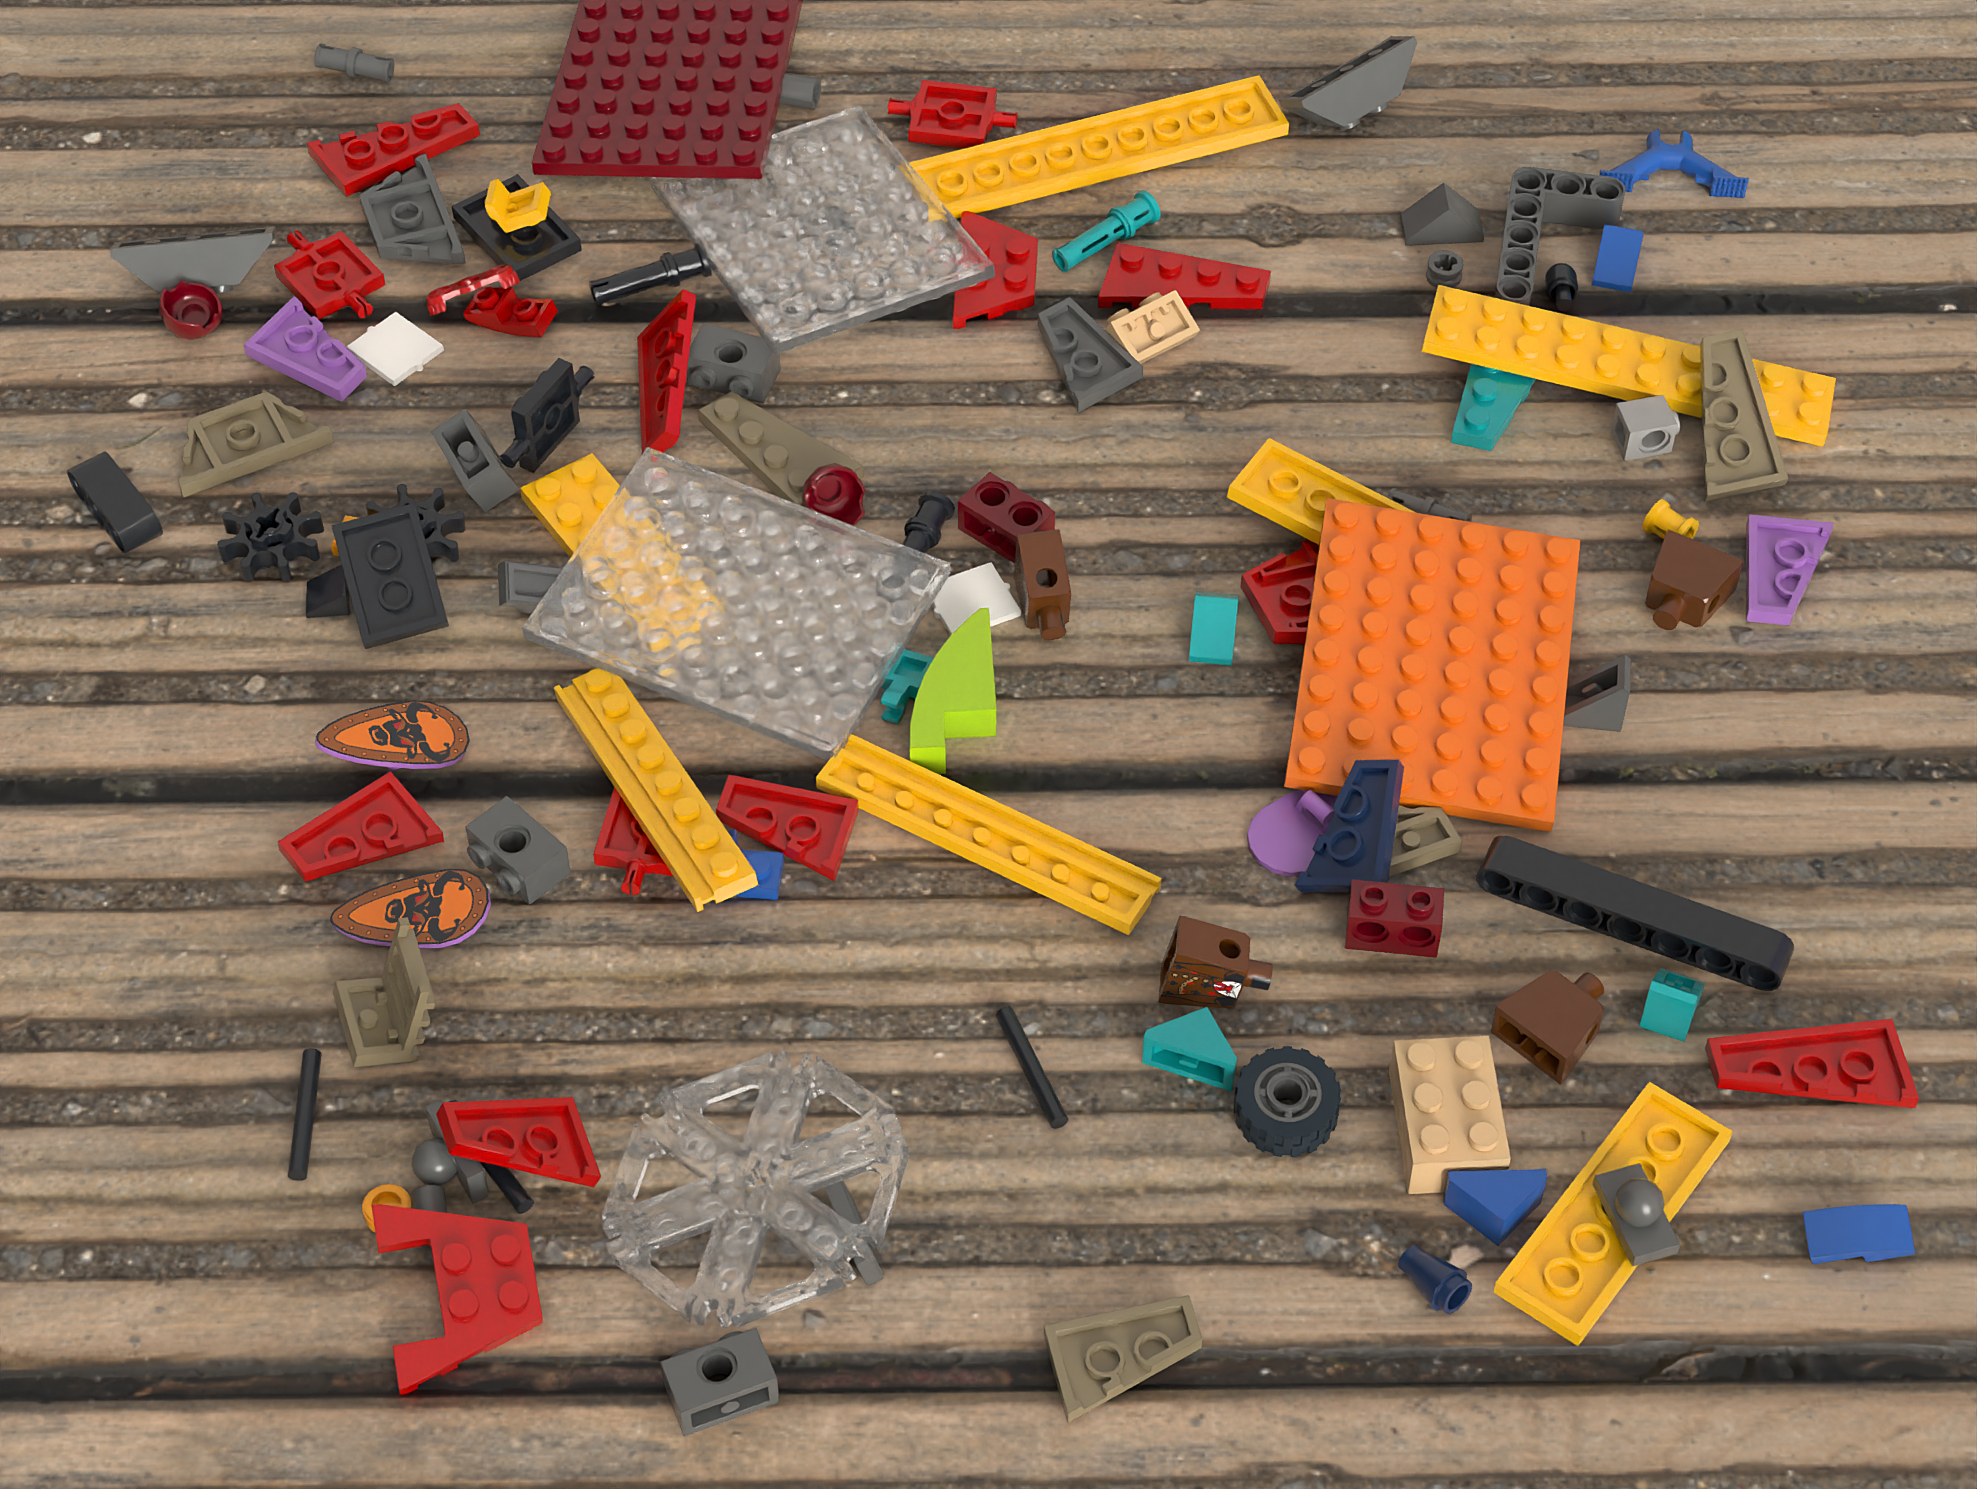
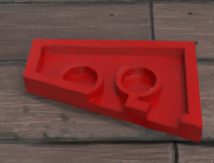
[278,771,444,882]
[716,775,859,881]
[436,1097,601,1188]

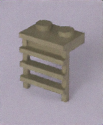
[333,917,436,1067]

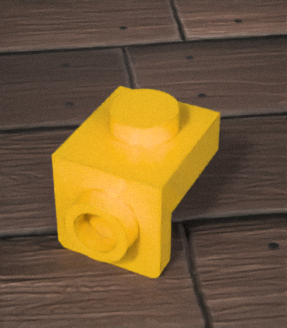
[485,179,551,233]

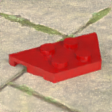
[953,211,1038,329]

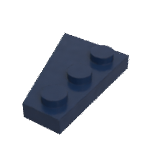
[1295,759,1404,892]

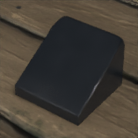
[306,565,350,618]

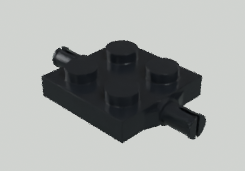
[500,358,595,473]

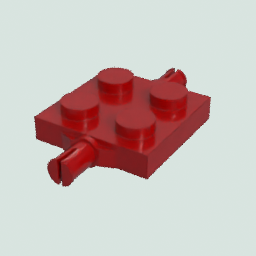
[888,80,1018,149]
[274,230,386,320]
[593,787,673,895]

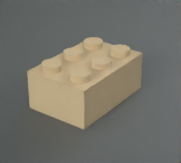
[1389,1036,1511,1194]

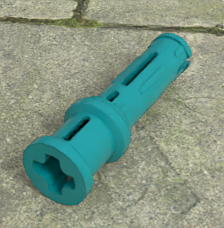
[1052,190,1161,272]

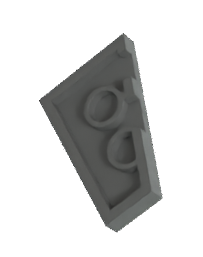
[1038,297,1143,413]

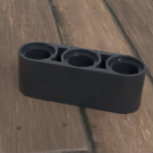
[67,451,163,554]

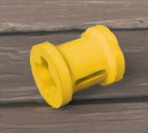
[1642,499,1699,539]

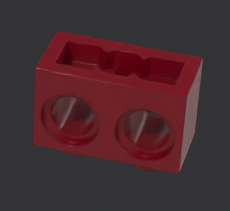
[958,472,1055,564]
[1345,879,1444,958]

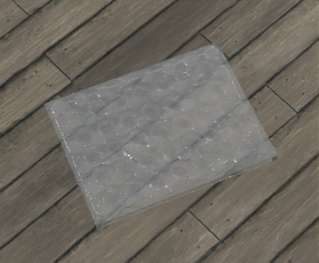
[650,105,995,354]
[522,447,950,761]

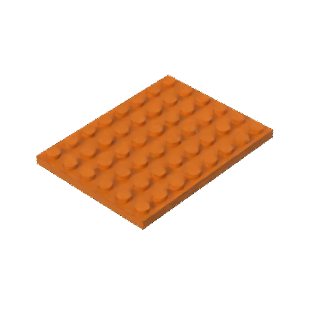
[1284,498,1580,832]

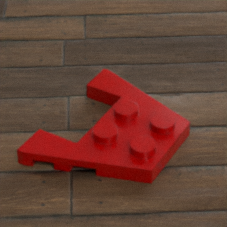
[1240,539,1319,644]
[371,1204,543,1395]

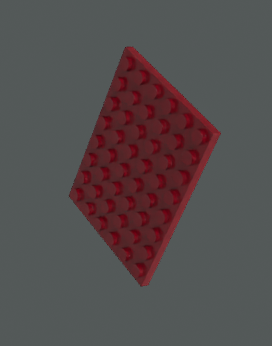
[531,0,803,179]

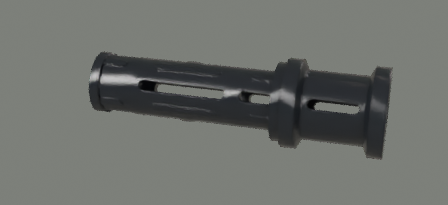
[589,242,712,306]
[876,491,955,607]

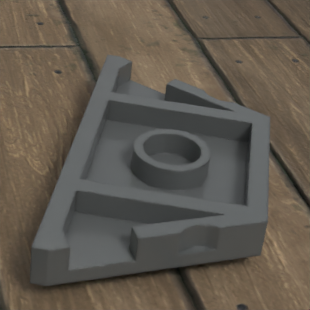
[359,154,466,264]

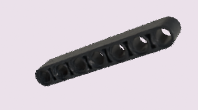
[1476,836,1794,991]

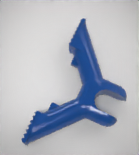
[1599,129,1749,198]

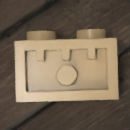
[1105,290,1200,364]

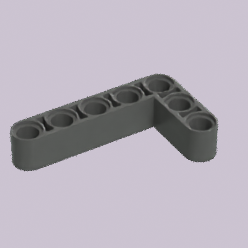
[1494,167,1625,306]

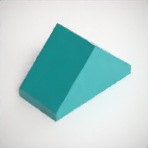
[1189,591,1239,666]
[1639,968,1706,1042]
[1142,1007,1237,1092]

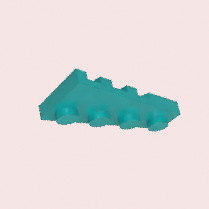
[1451,364,1536,451]

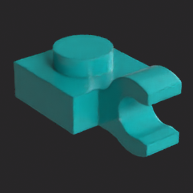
[881,647,934,724]

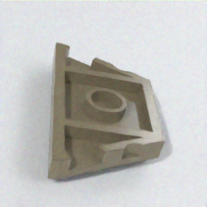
[178,391,334,498]

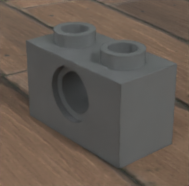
[687,323,781,403]
[431,408,520,513]
[465,796,571,905]
[661,1328,779,1436]

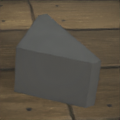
[1400,182,1484,246]
[1563,655,1631,732]

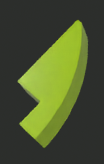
[910,608,996,774]

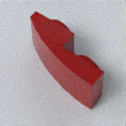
[463,287,558,337]

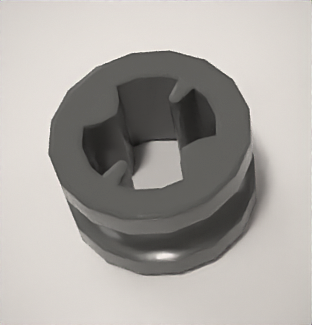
[1426,250,1464,288]

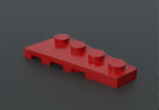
[306,103,480,197]
[1098,242,1271,309]
[637,289,696,461]
[1705,1019,1919,1108]

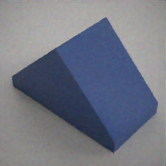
[1592,224,1644,293]
[1443,1169,1547,1246]

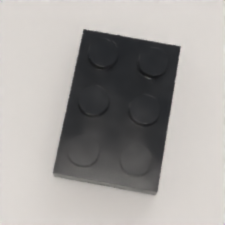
[452,174,582,281]
[332,503,449,649]

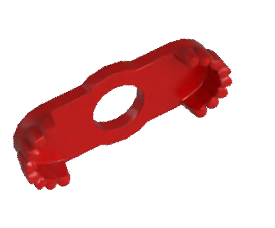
[425,264,520,316]

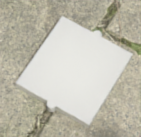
[346,312,444,386]
[924,562,1021,636]

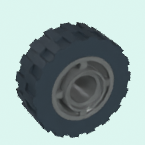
[1234,1046,1341,1157]

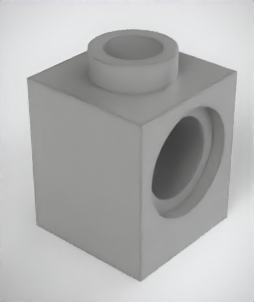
[1611,395,1680,461]

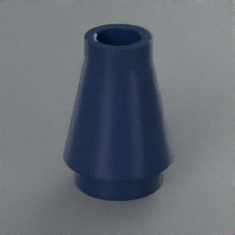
[1398,1245,1472,1314]

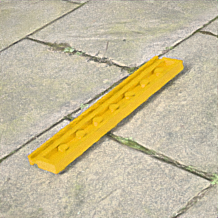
[554,663,758,912]
[816,733,1162,935]

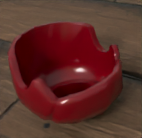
[159,280,223,340]
[802,463,866,532]

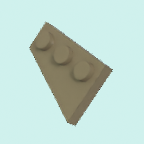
[1044,1295,1202,1423]

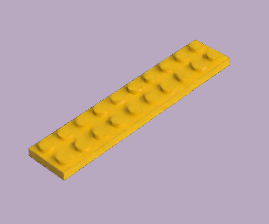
[903,75,1289,226]
[1421,285,1836,447]

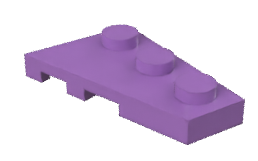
[244,296,367,402]
[1746,514,1834,625]

